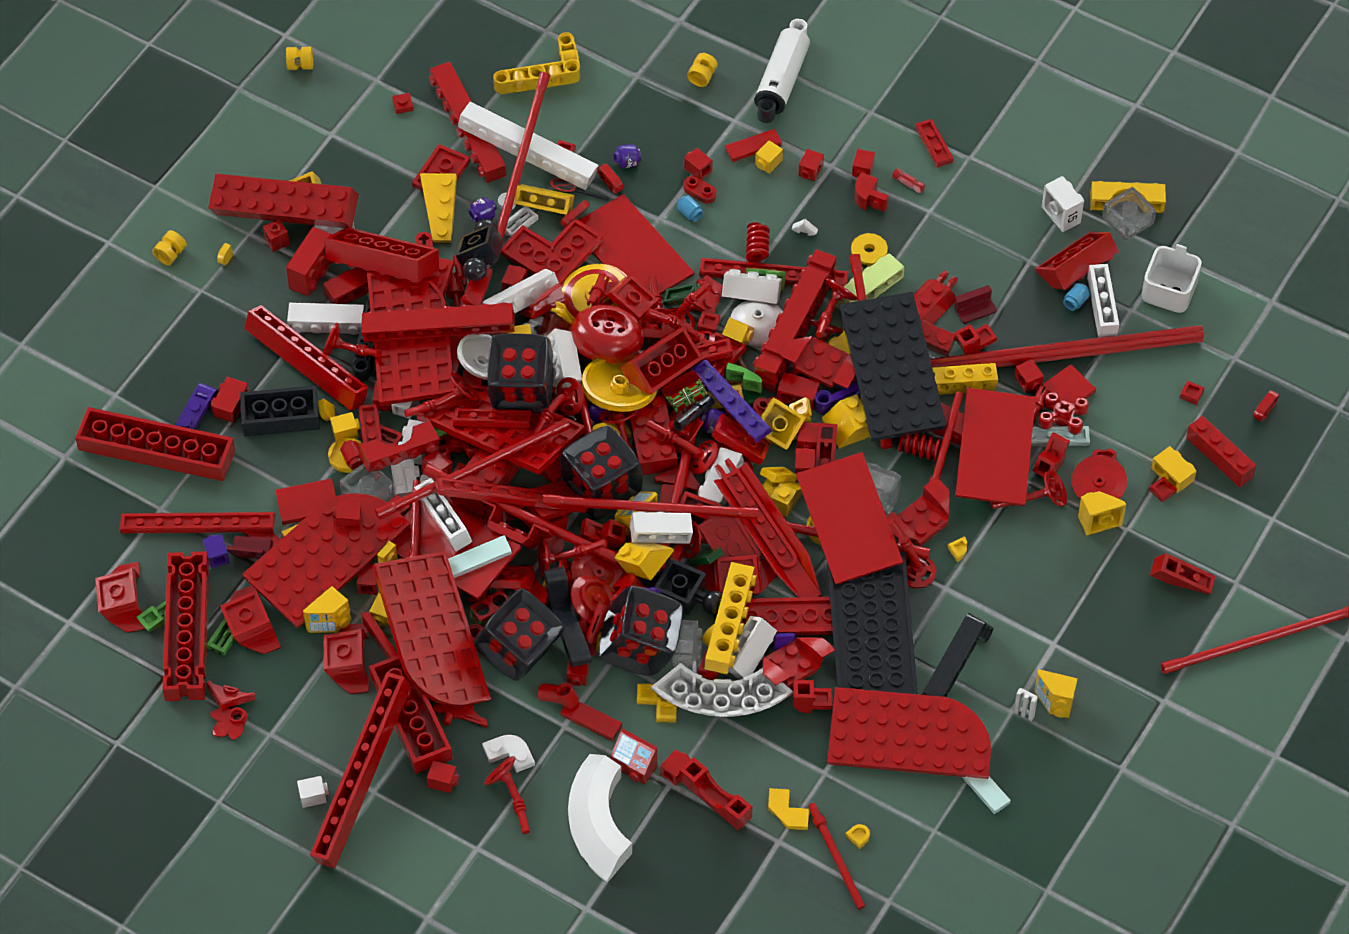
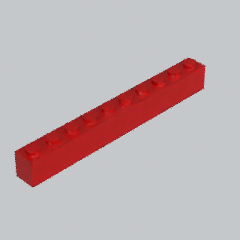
[310,672,411,869]

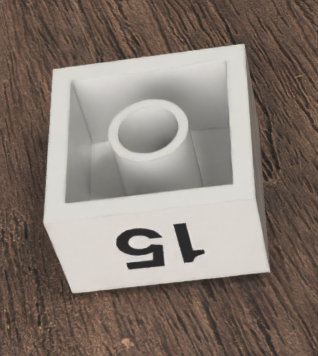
[1042,176,1084,232]

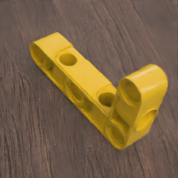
[493,32,580,94]

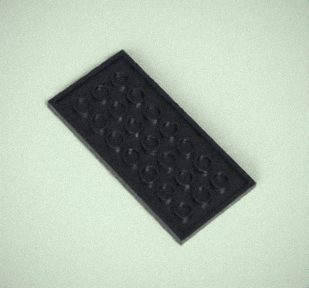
[839,292,946,442]
[827,552,918,695]

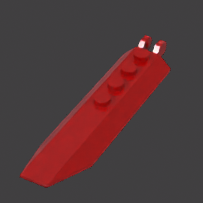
[852,270,958,382]
[714,458,821,597]

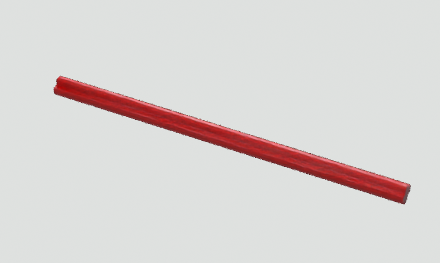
[930,325,1204,368]

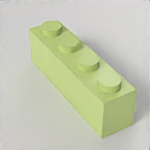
[836,253,904,308]

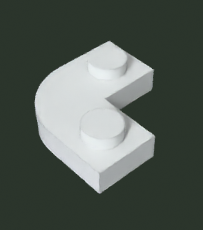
[482,735,535,773]

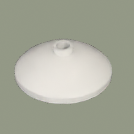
[731,300,783,347]
[457,334,492,380]

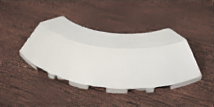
[651,663,793,717]
[568,754,632,883]

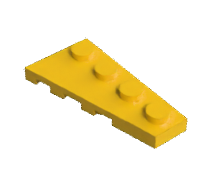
[420,173,457,243]

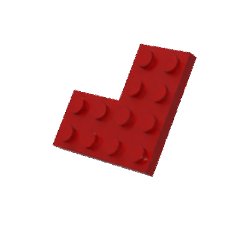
[500,218,604,284]

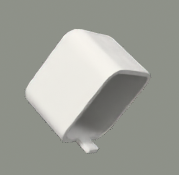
[1141,244,1202,313]

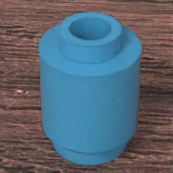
[677,195,704,222]
[1063,284,1090,311]

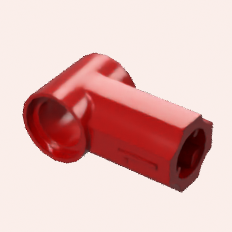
[538,682,579,709]

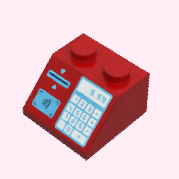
[610,729,658,784]

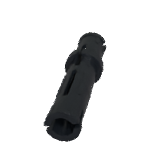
[673,395,715,432]

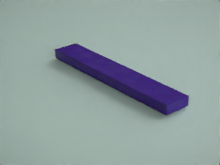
[691,359,772,443]

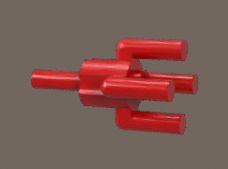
[446,255,467,307]

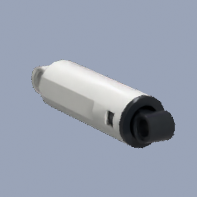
[754,19,810,123]

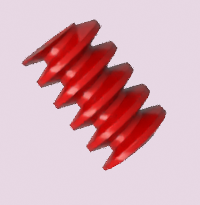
[746,222,770,263]
[898,433,940,462]

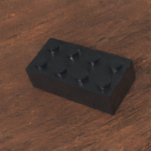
[240,385,320,437]

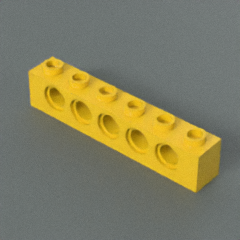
[932,363,998,395]
[704,562,757,674]

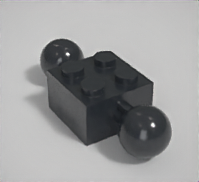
[456,219,504,281]
[635,559,723,616]

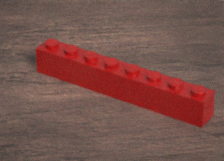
[429,62,507,183]
[361,302,515,342]
[244,305,369,411]

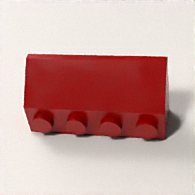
[1035,231,1119,290]
[620,326,703,395]

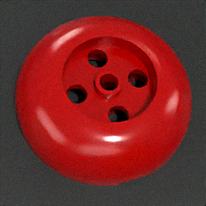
[570,305,644,364]

